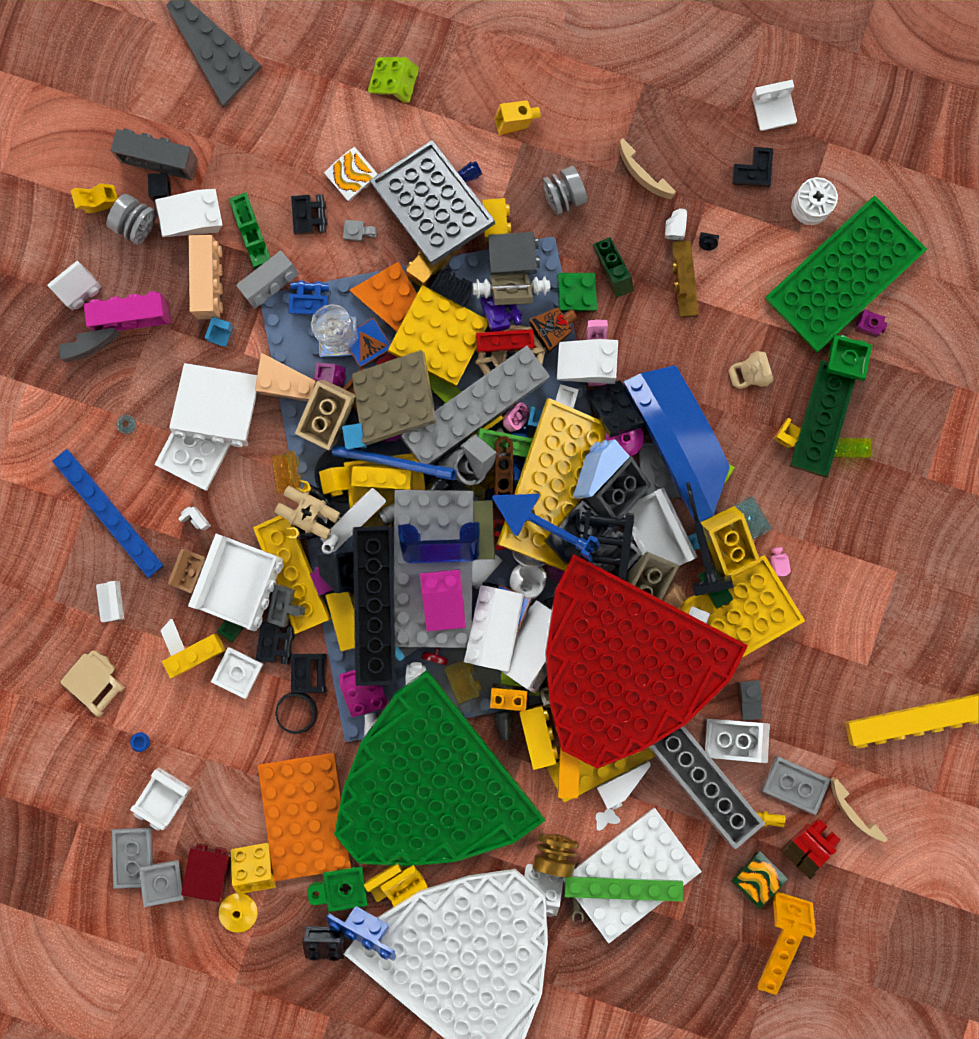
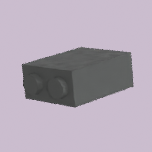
[488,232,540,275]

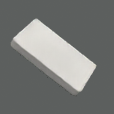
[96,581,124,622]

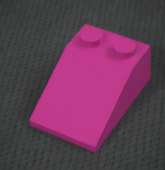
[420,569,466,631]

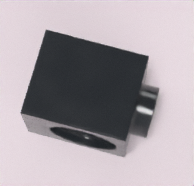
[148,173,171,202]

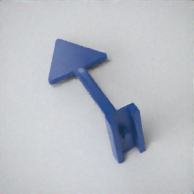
[492,494,601,563]

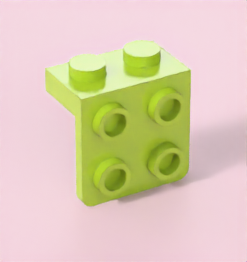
[368,57,419,103]

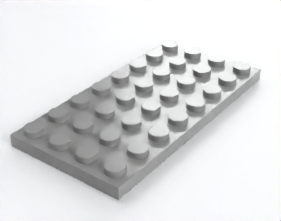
[394,490,473,648]

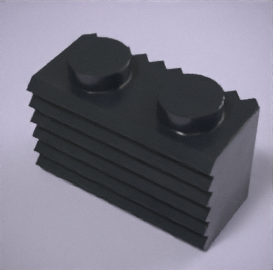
[429,269,473,307]

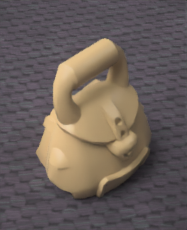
[728,351,774,389]

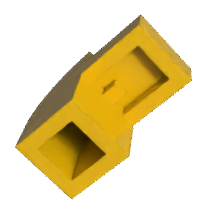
[71,183,118,213]

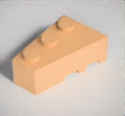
[255,353,316,402]

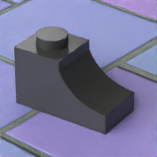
[737,679,762,721]

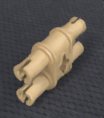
[274,486,341,540]

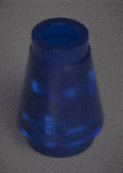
[458,161,483,182]

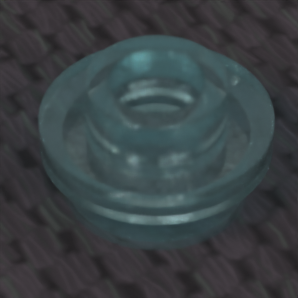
[116,415,136,434]

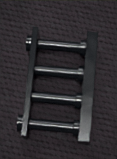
[580,508,634,581]

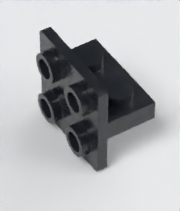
[302,926,345,961]

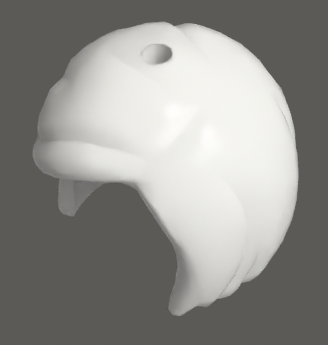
[510,564,547,600]

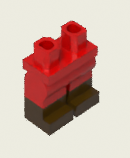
[780,818,841,880]

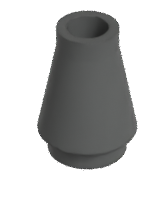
[494,711,513,740]

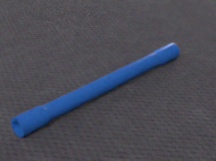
[332,444,456,480]

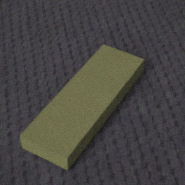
[473,500,495,560]

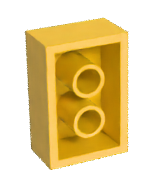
[701,506,761,577]
[519,704,559,770]

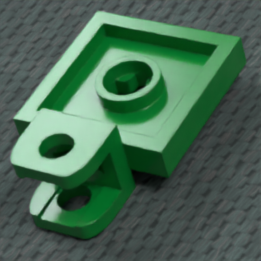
[307,866,368,912]

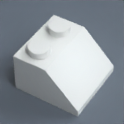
[48,261,102,311]

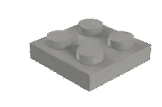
[138,860,183,907]

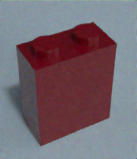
[181,843,231,902]

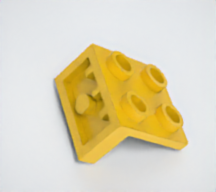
[231,843,276,895]

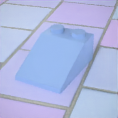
[573,439,630,499]

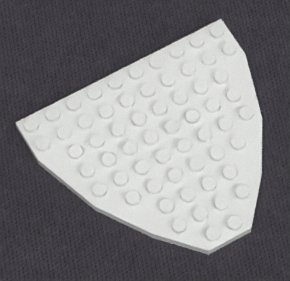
[344,869,548,1039]

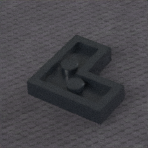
[732,147,773,187]

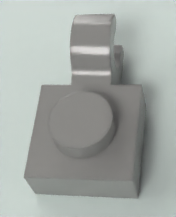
[343,220,377,242]

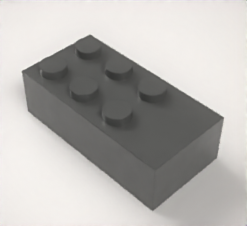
[111,128,198,180]

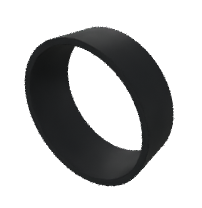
[275,692,318,734]

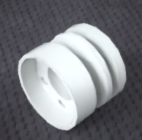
[791,177,838,225]

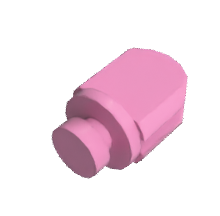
[769,547,791,576]

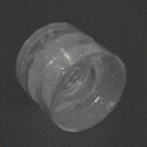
[311,304,358,353]

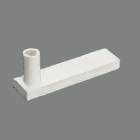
[320,487,386,554]

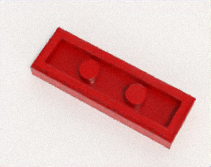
[475,329,535,353]

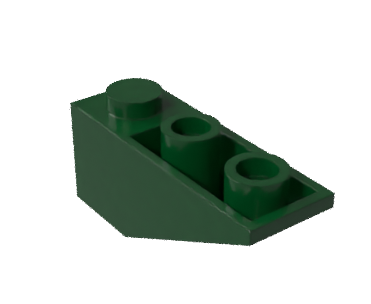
[593,237,634,298]

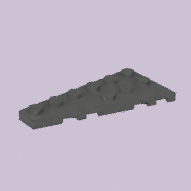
[167,0,262,107]

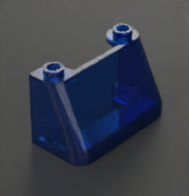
[398,522,480,563]

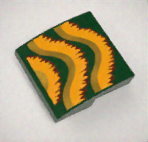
[731,851,788,909]

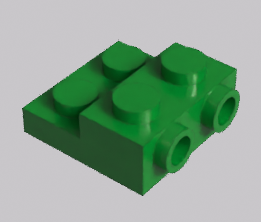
[826,335,872,382]

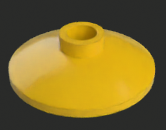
[219,893,258,933]

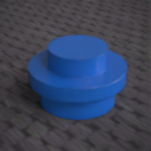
[130,732,150,752]

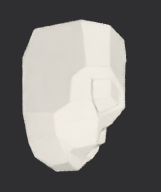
[665,208,687,241]

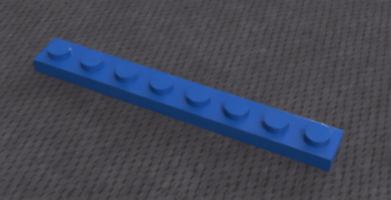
[52,449,164,578]

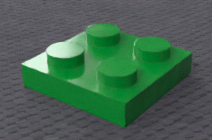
[557,273,597,312]

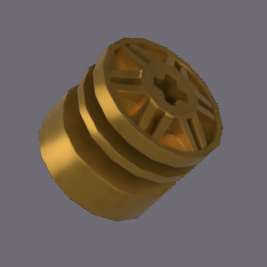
[532,834,579,877]

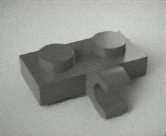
[267,584,306,627]

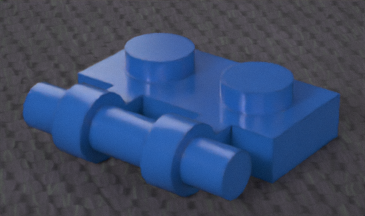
[288,280,329,316]

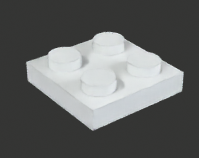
[211,647,263,699]

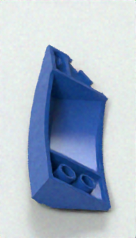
[624,365,730,522]

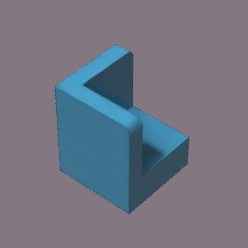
[205,317,234,347]
[527,406,543,429]
[342,423,367,450]

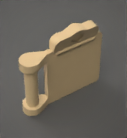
[61,650,125,717]

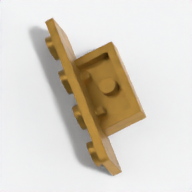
[672,241,699,317]

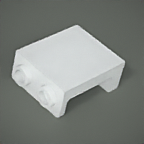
[130,768,192,830]

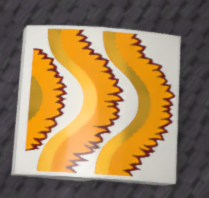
[324,147,378,201]

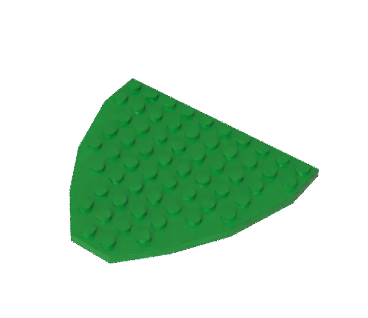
[334,670,546,866]

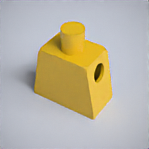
[494,101,541,135]

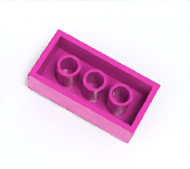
[84,291,172,331]

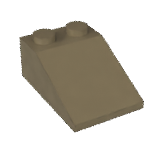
[626,551,679,600]

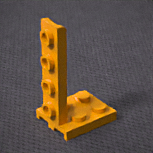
[758,892,816,995]

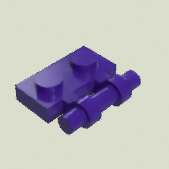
[480,295,523,332]

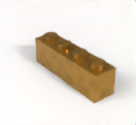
[406,246,462,288]

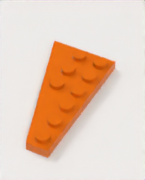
[349,262,417,332]

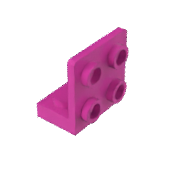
[339,670,388,717]

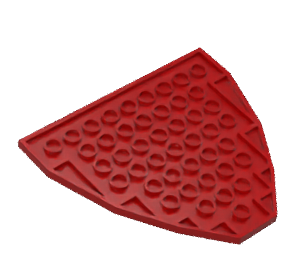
[545,554,748,769]

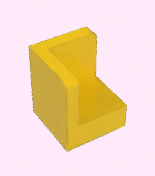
[774,418,800,449]

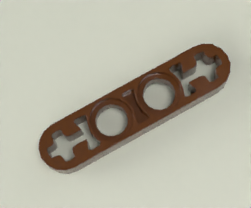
[493,436,513,512]

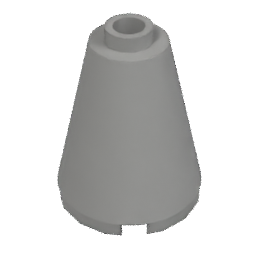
[438,449,486,485]

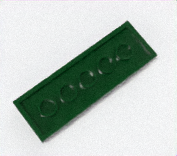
[789,360,855,478]

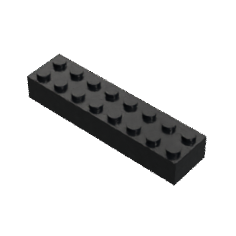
[352,526,396,686]

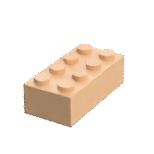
[189,235,223,319]

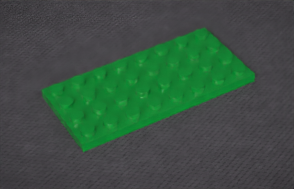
[764,195,927,353]

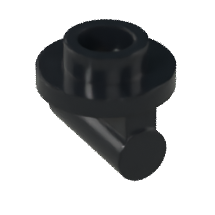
[699,232,719,251]

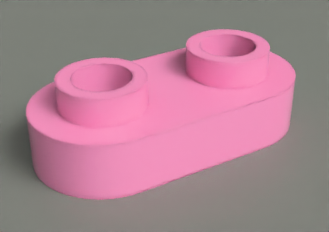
[503,402,530,432]

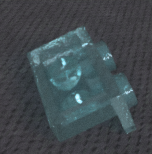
[735,496,772,540]

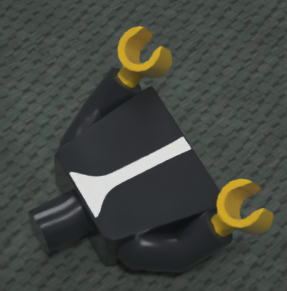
[286,480,342,540]

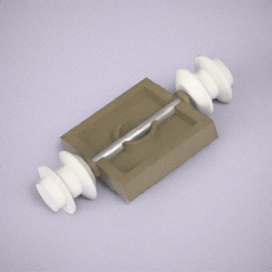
[473,273,550,305]

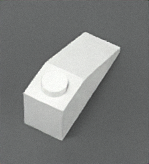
[596,761,651,810]

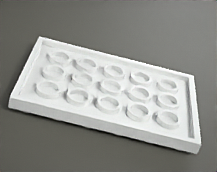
[561,808,702,943]

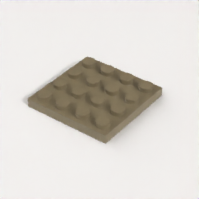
[352,350,437,446]

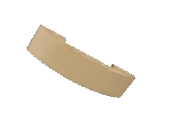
[619,138,676,199]
[830,777,888,842]

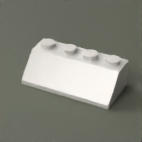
[464,585,525,672]

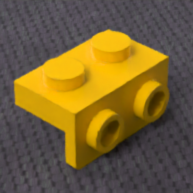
[380,865,428,907]

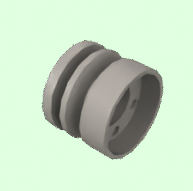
[542,166,588,216]
[106,194,157,245]

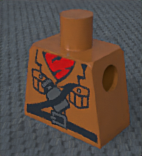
[529,308,578,353]

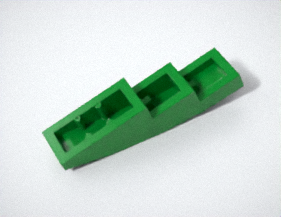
[229,192,271,270]

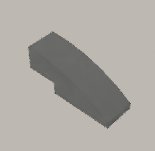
[59,328,119,363]

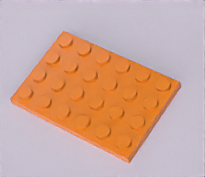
[258,752,352,881]

